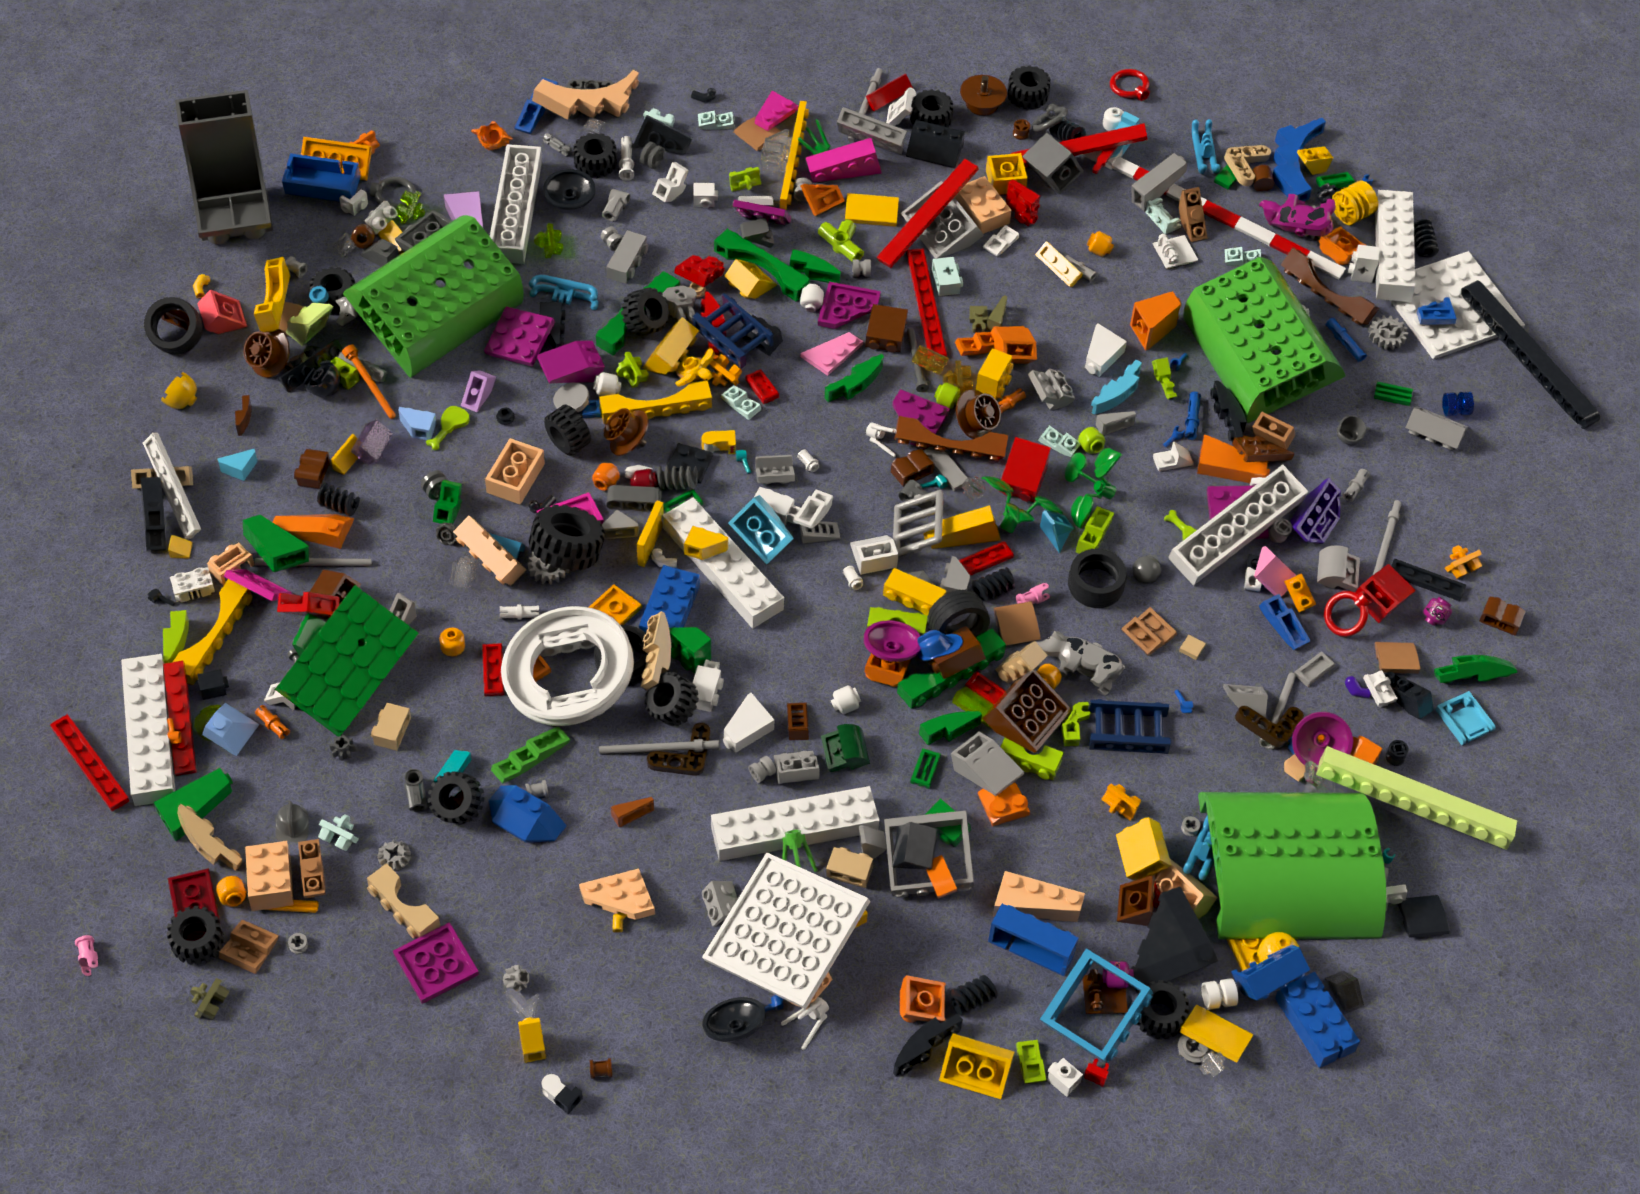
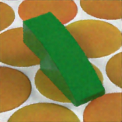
[790,249,841,283]
[919,711,982,745]

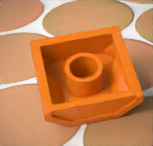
[1319,226,1367,265]
[864,653,911,687]
[978,782,1030,826]
[900,975,946,1023]

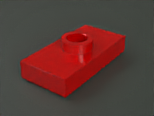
[745,369,779,404]

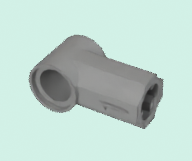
[602,189,630,222]

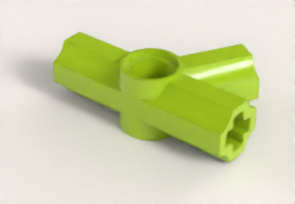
[818,219,864,261]

